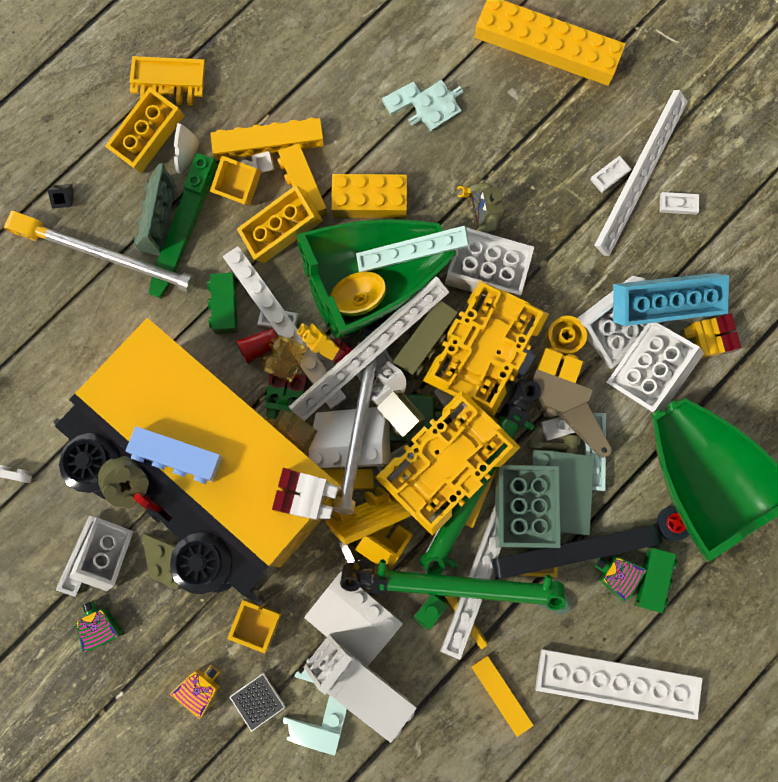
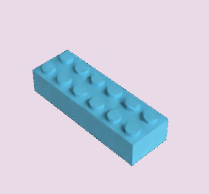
[613,273,729,326]

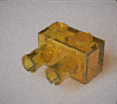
[262,335,307,383]
[265,410,317,452]

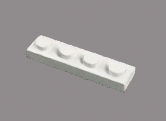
[56,515,96,597]

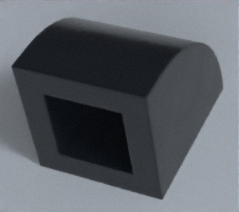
[47,184,73,209]

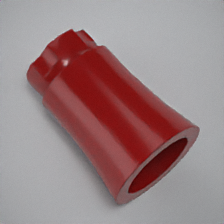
[236,328,280,365]

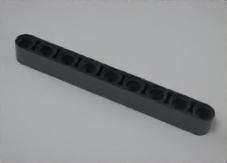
[491,524,663,580]

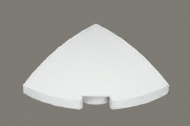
[174,123,200,174]

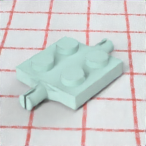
[408,80,463,132]

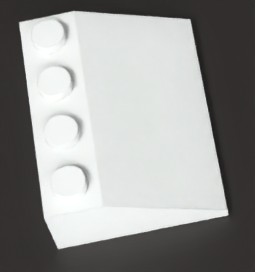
[445,227,534,298]
[577,276,670,369]
[607,322,704,413]
[309,407,391,469]
[304,571,403,666]

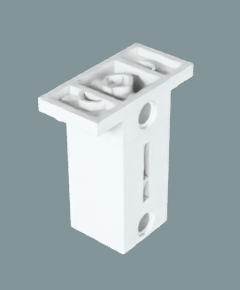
[304,635,416,743]

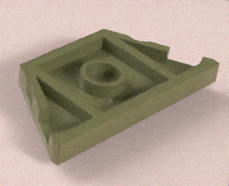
[143,533,182,590]

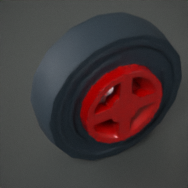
[656,506,689,541]

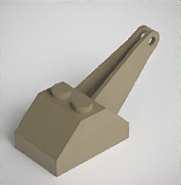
[528,369,611,458]

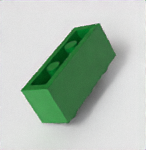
[207,273,238,334]
[634,548,677,613]

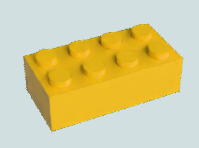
[105,87,185,174]
[331,174,407,218]
[237,185,323,263]

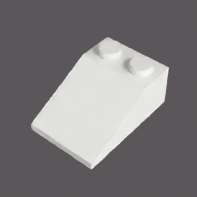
[69,517,133,591]

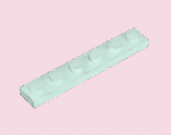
[356,226,470,272]

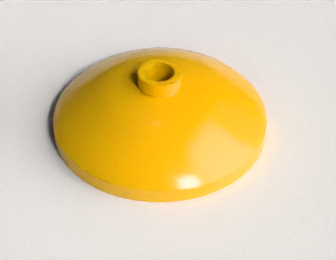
[330,272,386,316]

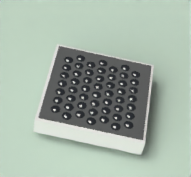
[230,673,286,732]

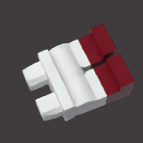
[272,467,338,520]

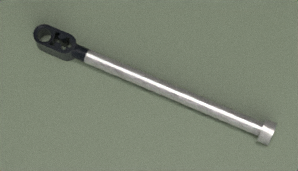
[333,317,385,515]

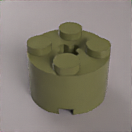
[98,456,149,508]

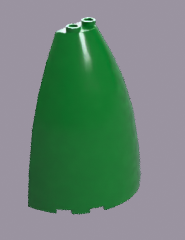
[297,219,456,338]
[651,398,778,563]

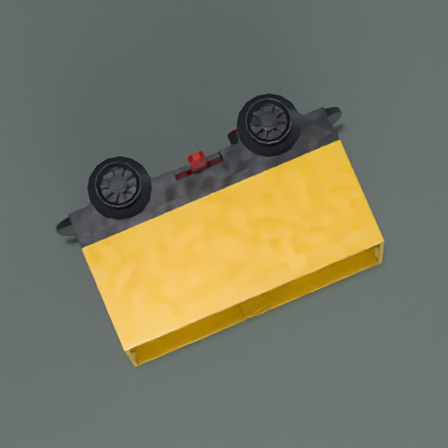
[53,318,341,607]

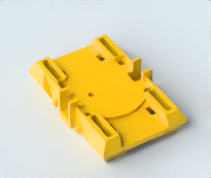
[423,280,549,417]
[375,390,520,536]

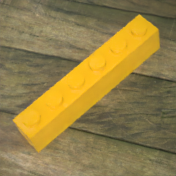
[211,117,324,161]

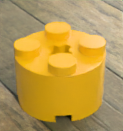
[545,316,587,356]

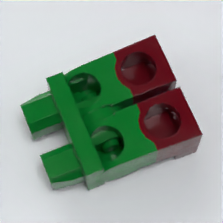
[264,370,309,425]

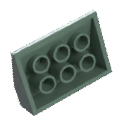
[134,163,176,255]
[533,450,594,535]
[495,465,561,548]

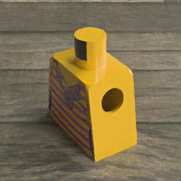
[170,665,220,719]

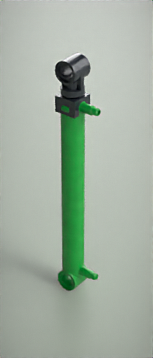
[419,379,541,575]
[340,559,566,610]

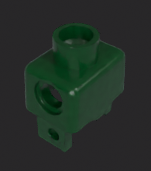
[390,394,448,445]

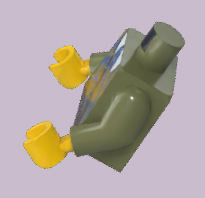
[457,182,504,233]

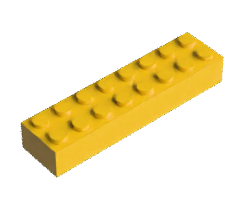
[474,0,625,86]

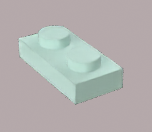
[382,81,420,116]

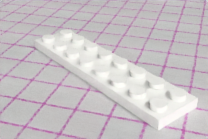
[535,649,702,720]

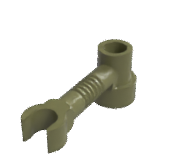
[528,435,580,454]

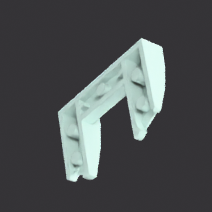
[283,658,347,756]

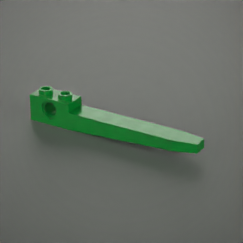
[149,153,218,299]

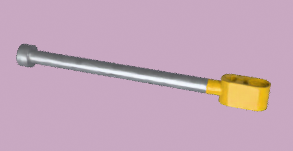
[3,211,195,293]

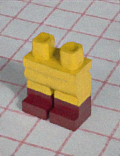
[681,313,742,358]
[297,323,353,363]

